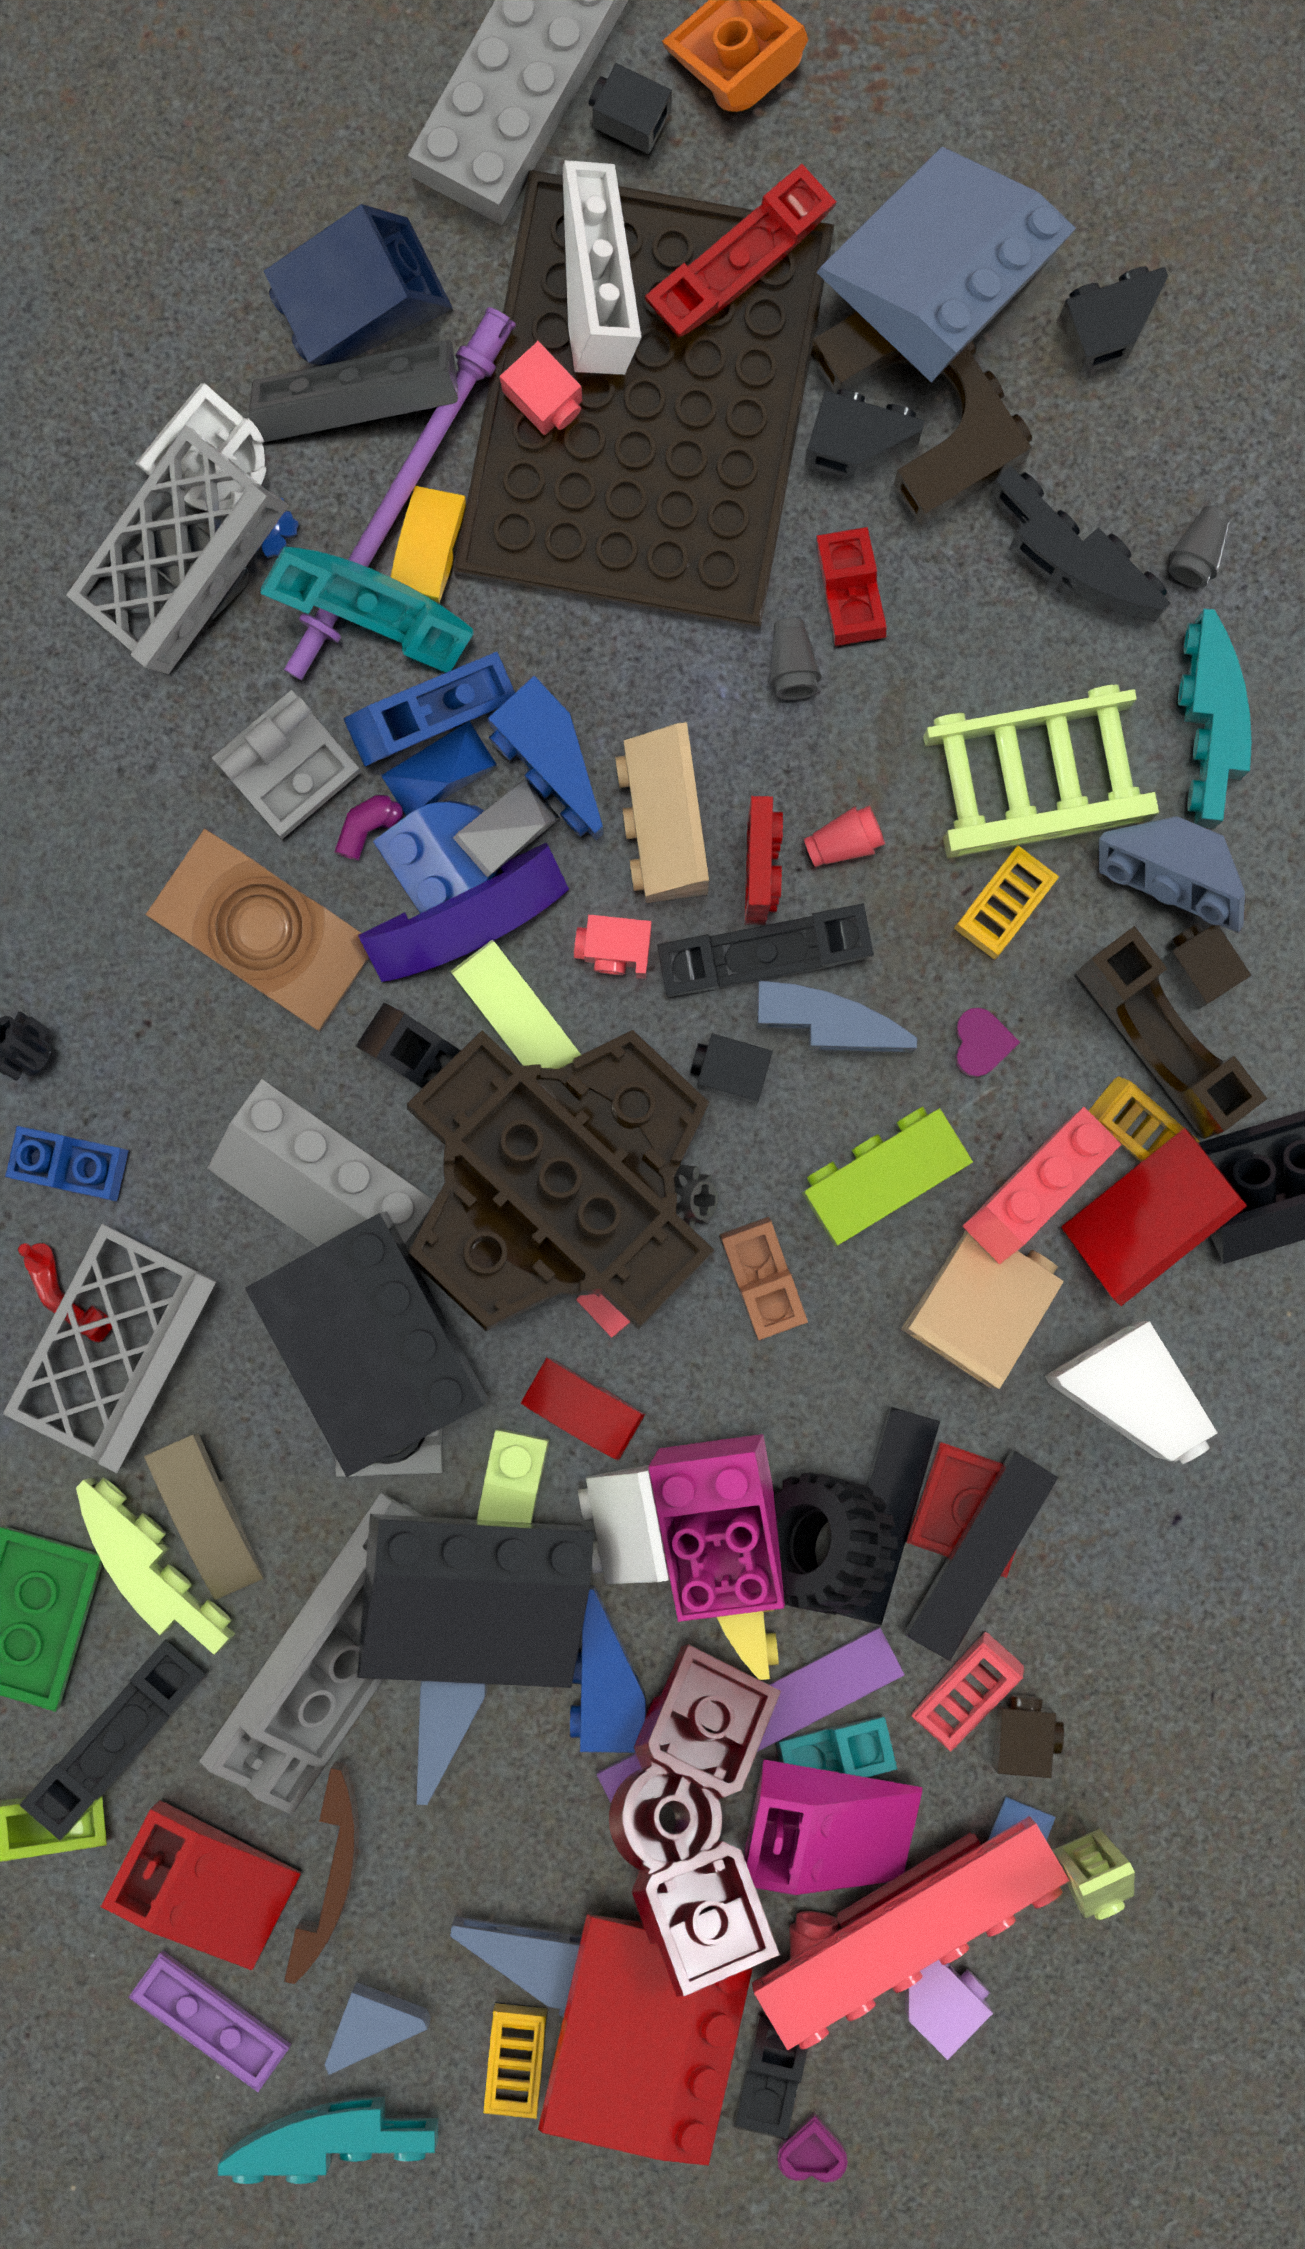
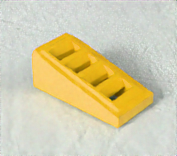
[953,845,1059,960]
[1088,1076,1200,1162]
[483,2003,548,2119]

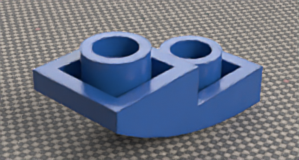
[5,1126,129,1201]

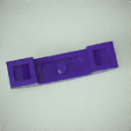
[358,842,569,982]

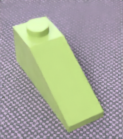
[477,1428,550,1523]

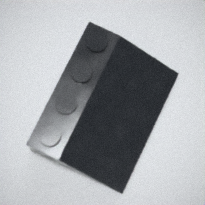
[245,1211,489,1477]
[357,1514,594,1688]

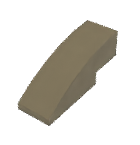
[144,1433,264,1600]

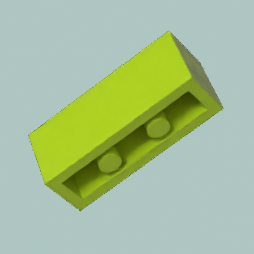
[802,1107,973,1247]

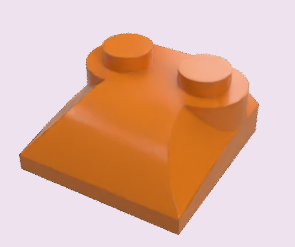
[662,0,808,112]

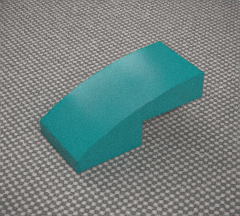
[775,1716,897,1777]

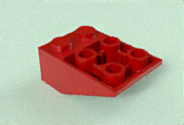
[101,1800,302,1970]

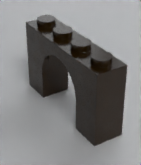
[811,312,1032,526]
[1075,926,1267,1139]

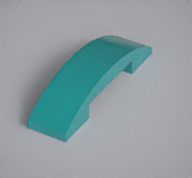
[260,547,473,673]

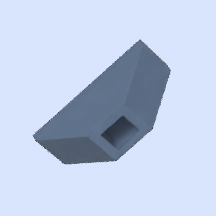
[1099,816,1245,933]

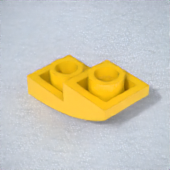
[391,486,466,604]

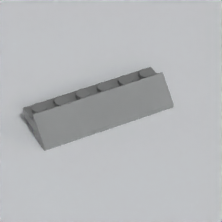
[199,1493,424,1815]

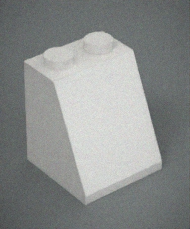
[1045,1321,1217,1464]

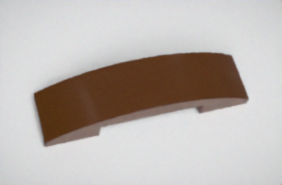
[284,1762,359,1984]

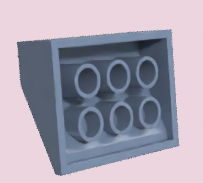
[816,147,1076,383]

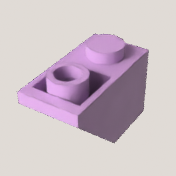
[905,1960,993,2060]

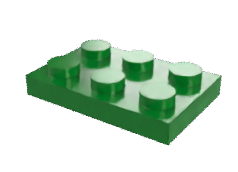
[0,1526,103,1712]

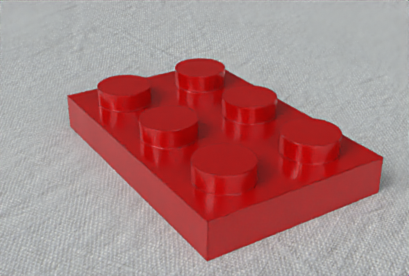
[744,796,783,925]

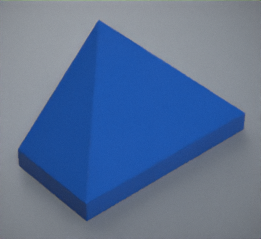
[381,721,497,816]

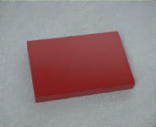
[1061,1128,1247,1306]

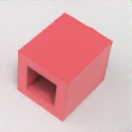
[500,341,582,436]

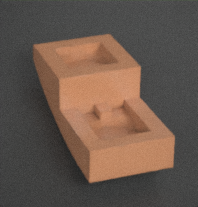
[719,1217,808,1341]

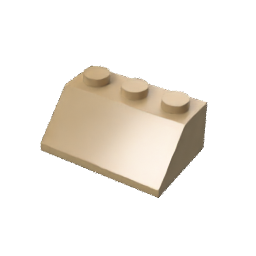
[615,722,709,903]

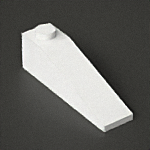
[562,160,641,375]

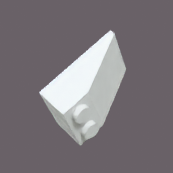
[578,1465,669,1584]

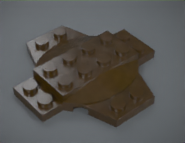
[407,1030,714,1331]

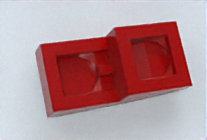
[816,527,887,646]

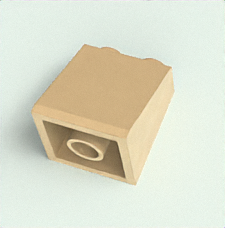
[901,1231,1064,1389]

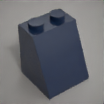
[264,204,453,365]

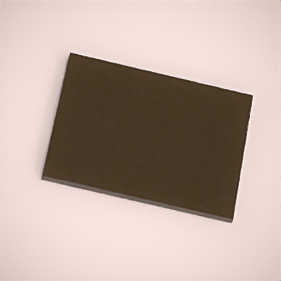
[454,170,835,630]

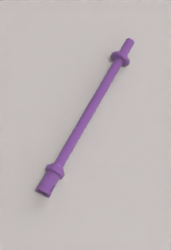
[284,307,516,680]

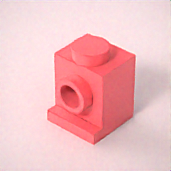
[574,914,652,979]

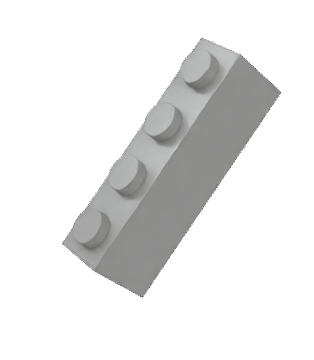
[207,1079,434,1249]

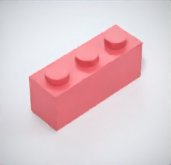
[962,1107,1122,1264]

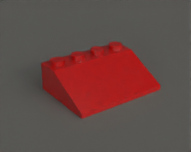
[538,1914,753,2166]

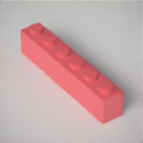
[752,1816,1070,2051]

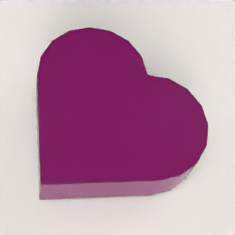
[955,1007,1020,1078]
[777,2112,848,2183]

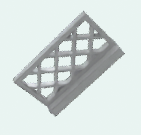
[66,426,289,674]
[3,1223,217,1473]

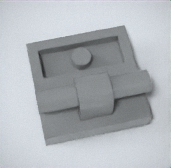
[212,690,361,839]

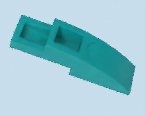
[1178,608,1252,829]
[218,2097,438,2184]

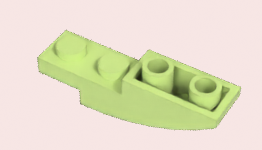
[76,1478,235,1655]

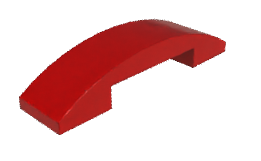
[645,164,836,338]

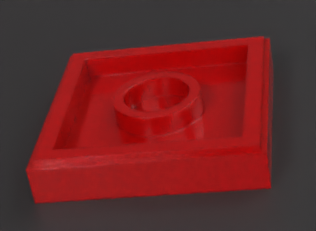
[906,1442,1017,1578]

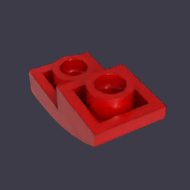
[521,1358,645,1460]

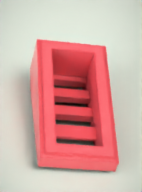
[911,1632,1024,1752]

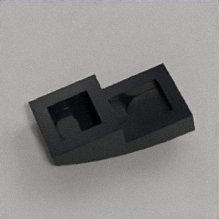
[733,2016,808,2140]

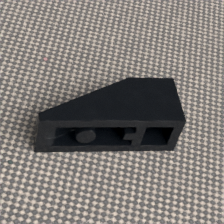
[355,1003,461,1089]

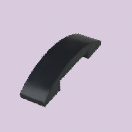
[657,903,874,997]
[20,1640,205,1841]

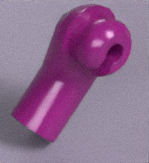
[334,795,403,861]

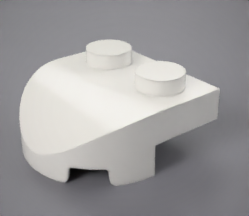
[135,383,266,511]

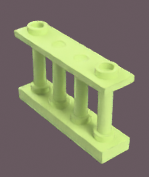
[923,685,1159,858]

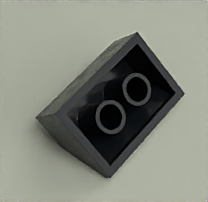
[1199,1111,1305,1264]

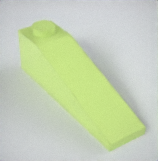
[1052,1828,1135,1920]

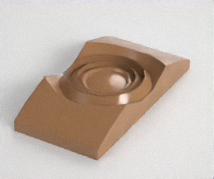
[146,829,369,1032]

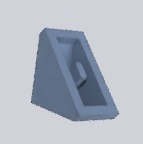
[325,1982,431,2075]

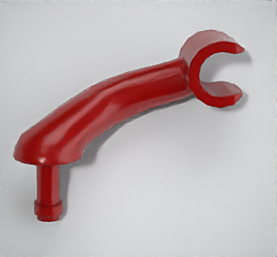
[18,1243,112,1343]

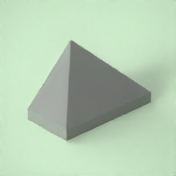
[453,778,560,878]

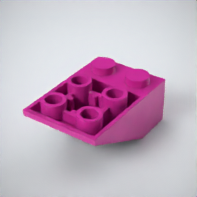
[648,1434,785,1622]
[744,1759,922,1895]

